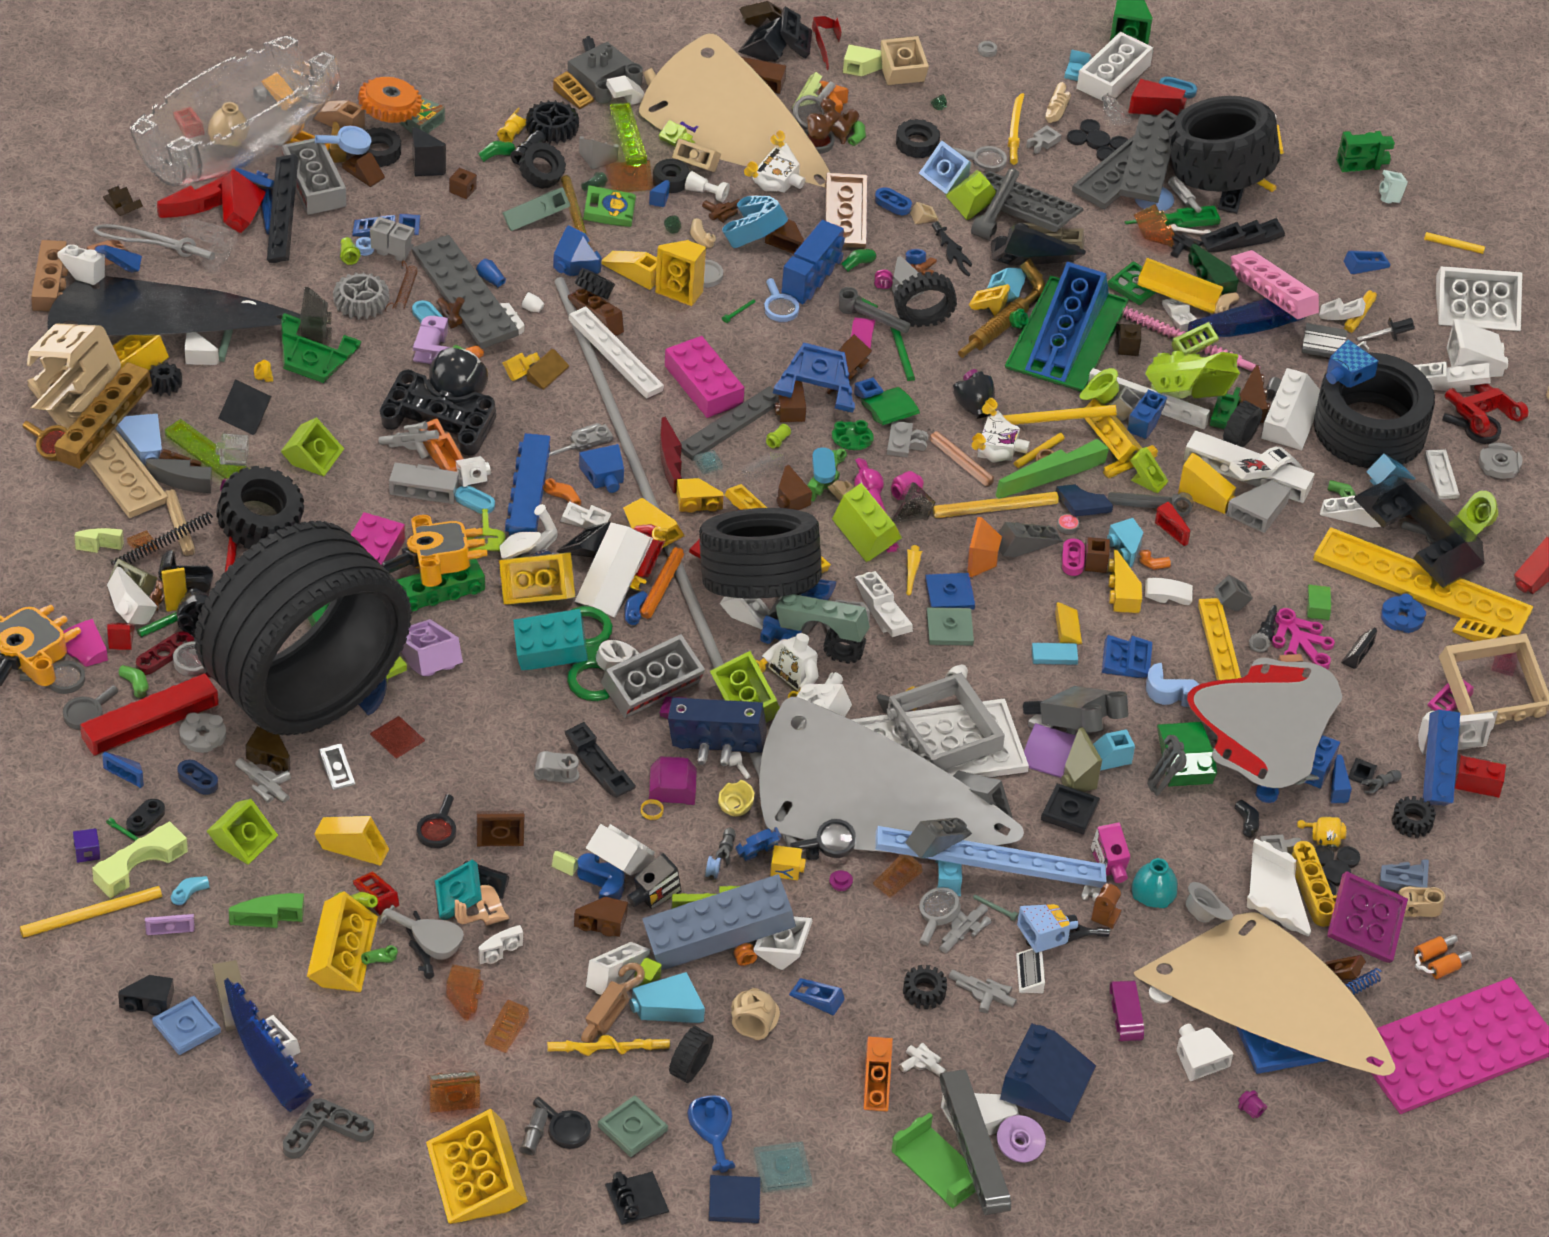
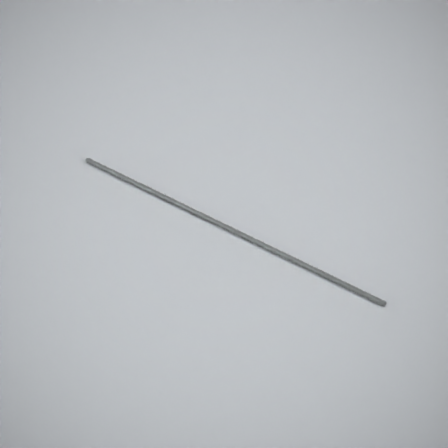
[555,277,797,847]

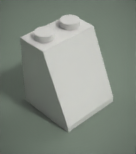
[1447,319,1508,377]

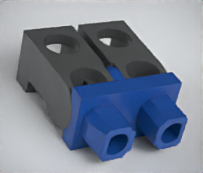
[760,596,818,644]

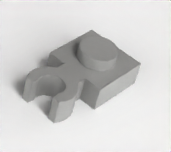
[1026,125,1061,154]

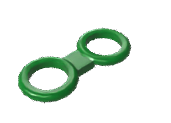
[567,606,613,701]

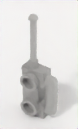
[549,423,613,456]

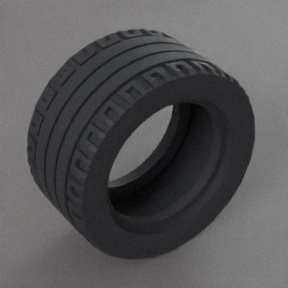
[1314,352,1435,469]
[699,508,822,599]

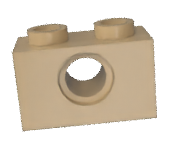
[672,139,721,172]

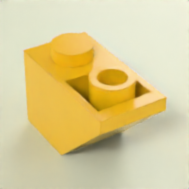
[676,478,724,513]

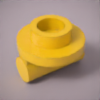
[254,360,273,382]

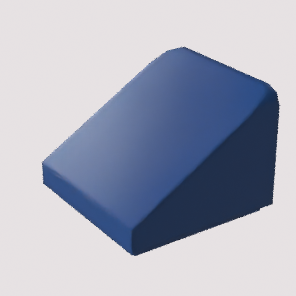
[649,180,670,207]
[399,214,421,235]
[854,377,883,399]

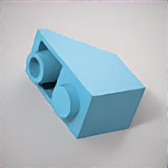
[987,268,1026,303]
[1107,518,1143,567]
[1093,729,1135,771]

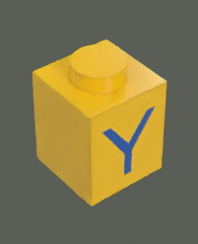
[770,845,806,880]

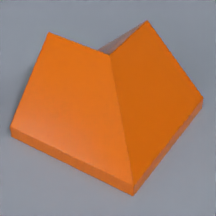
[967,517,1002,577]

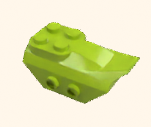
[1145,351,1240,399]

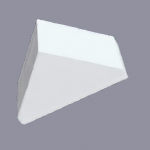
[185,332,219,365]

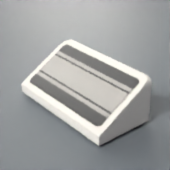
[1016,948,1045,993]

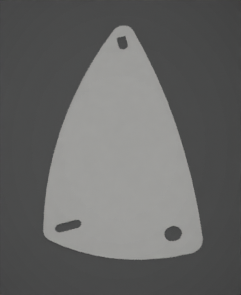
[759,697,1024,852]

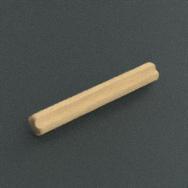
[165,489,195,556]

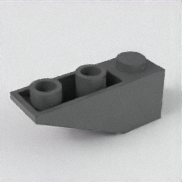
[998,522,1063,557]
[905,817,972,858]

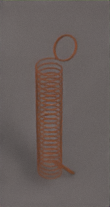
[385,260,418,312]

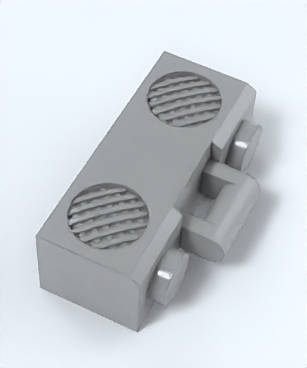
[389,462,459,504]

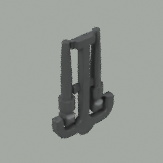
[1147,735,1187,796]

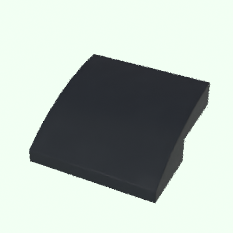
[780,6,812,58]

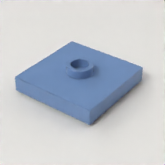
[152,996,221,1055]

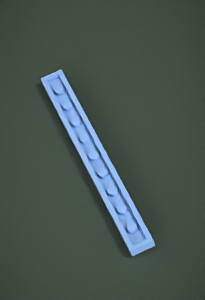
[875,826,1106,888]

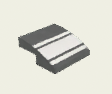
[1302,323,1347,357]

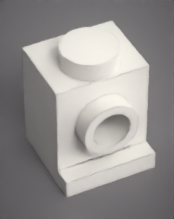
[456,456,491,487]

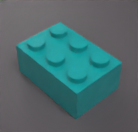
[513,609,588,670]

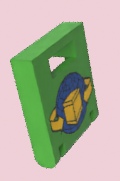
[583,185,636,227]

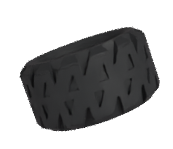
[1168,96,1280,192]

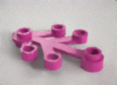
[1272,608,1335,670]

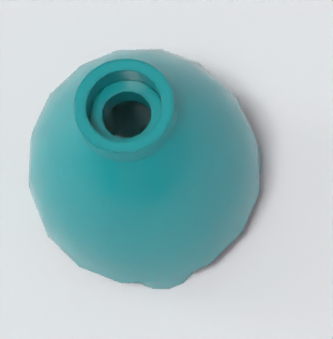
[1131,858,1178,908]

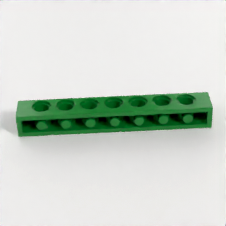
[308,559,485,626]

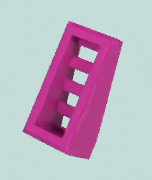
[1427,680,1474,711]

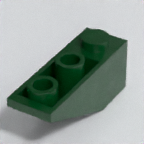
[1188,244,1239,296]

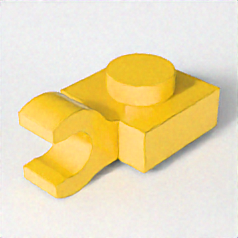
[502,352,540,381]

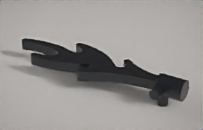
[932,221,972,277]
[406,911,434,979]

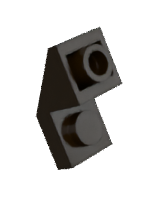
[739,1,783,28]
[103,185,143,216]

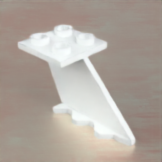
[1247,839,1311,936]

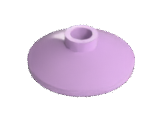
[997,1115,1046,1163]

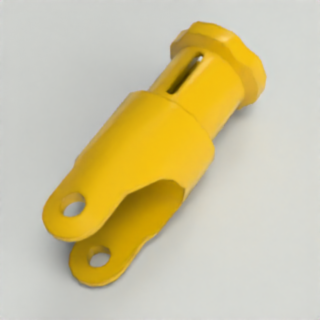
[497,108,526,143]

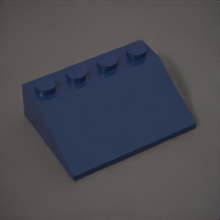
[1000,1023,1096,1123]

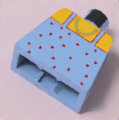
[1017,904,1078,953]

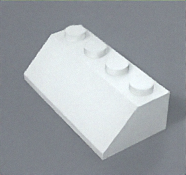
[1261,368,1320,450]

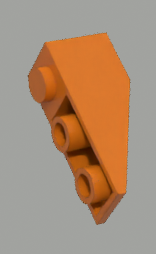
[864,1036,893,1111]

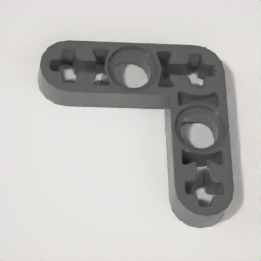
[283,1099,374,1159]

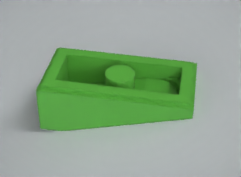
[1307,584,1331,620]

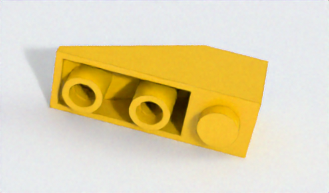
[601,251,657,290]
[1108,550,1142,613]

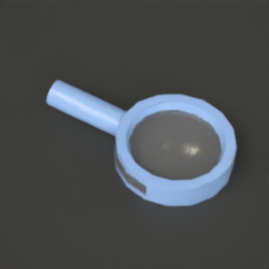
[764,278,799,322]

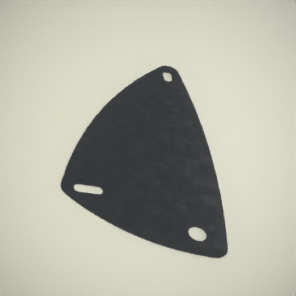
[47,276,304,335]

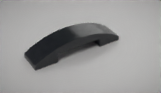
[565,722,636,798]

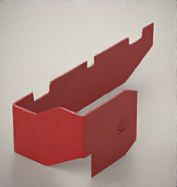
[812,16,842,70]

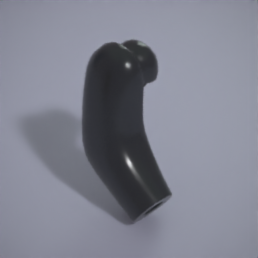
[1235,799,1259,838]

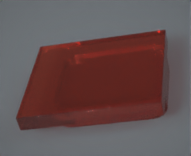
[370,716,425,759]

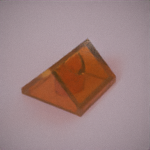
[606,160,653,192]

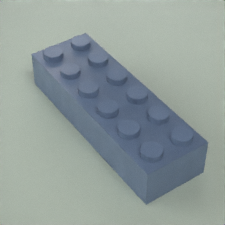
[642,874,796,970]

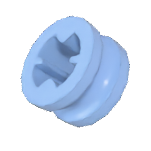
[356,237,374,256]
[705,856,721,879]

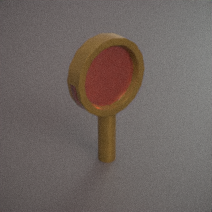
[23,421,68,461]

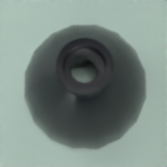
[953,371,995,419]
[176,588,209,637]

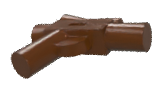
[702,199,740,223]
[436,297,465,329]

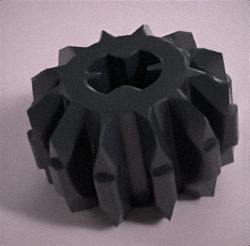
[149,361,182,396]

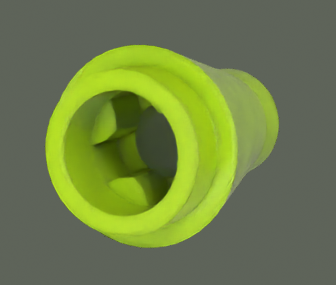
[340,237,361,265]

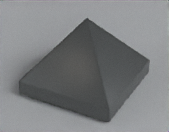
[877,694,890,713]

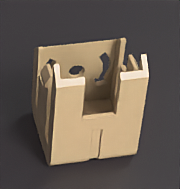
[27,323,121,413]

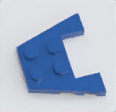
[773,343,855,413]

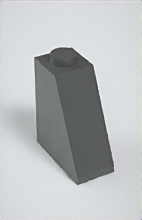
[953,770,1013,830]

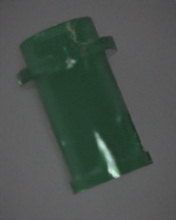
[581,172,608,193]

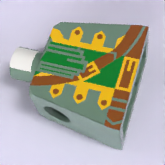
[399,97,445,133]

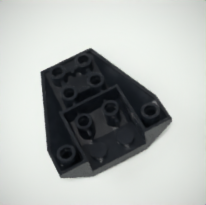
[991,223,1086,265]

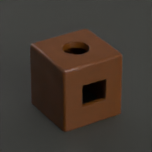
[449,167,477,199]

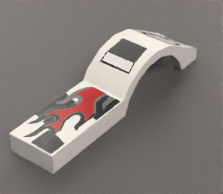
[1229,446,1303,481]

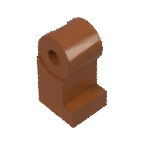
[1091,884,1122,929]

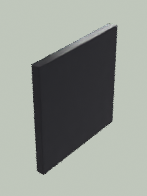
[218,379,272,435]

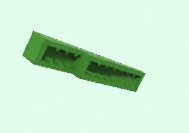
[996,439,1109,499]

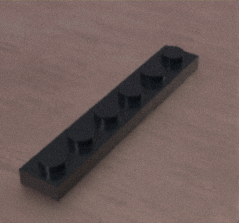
[267,154,298,263]

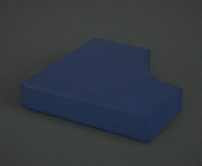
[1055,484,1113,517]

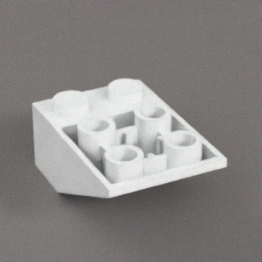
[586,824,656,876]

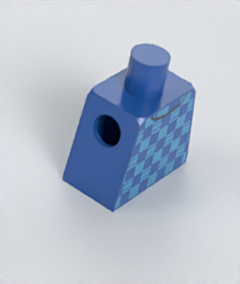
[1326,339,1378,388]

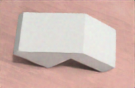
[606,75,645,105]

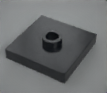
[1041,783,1100,835]

